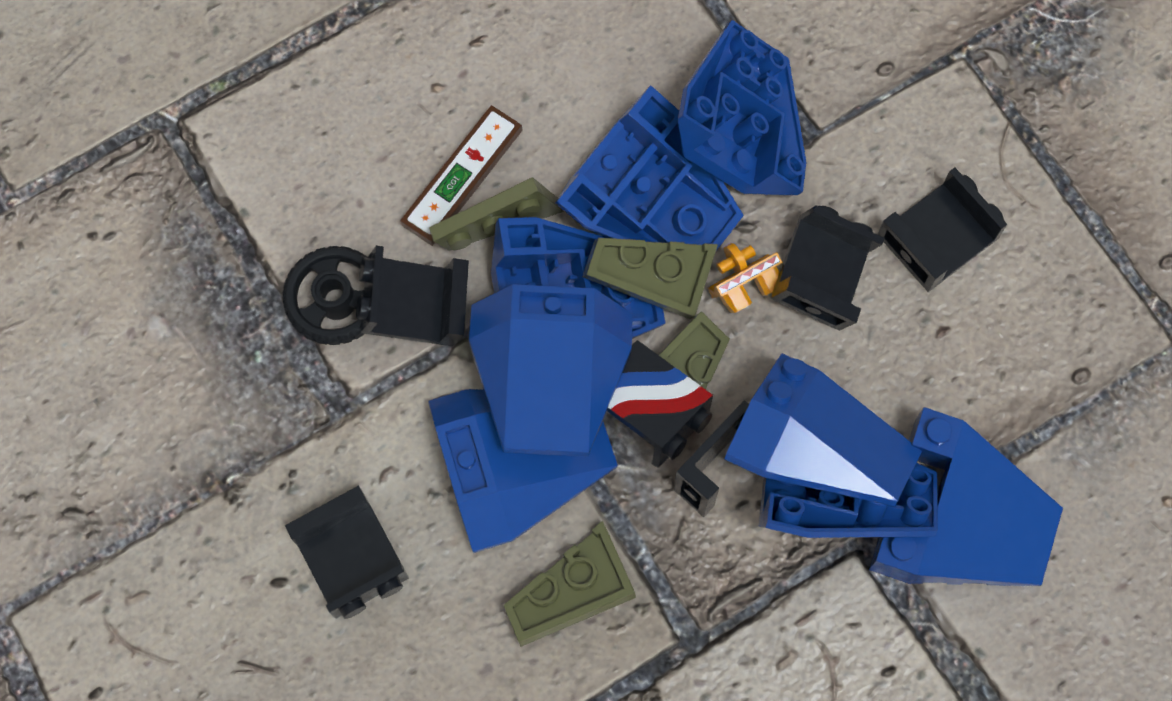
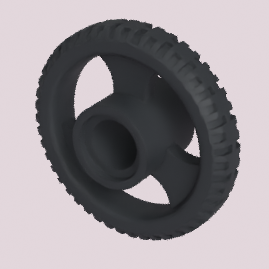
[282,246,367,345]

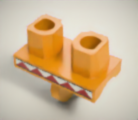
[707,243,783,313]

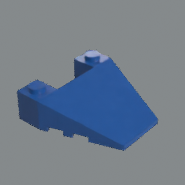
[869,407,1063,586]

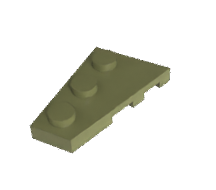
[429,177,564,251]
[582,238,718,319]
[659,311,730,389]
[504,520,636,647]

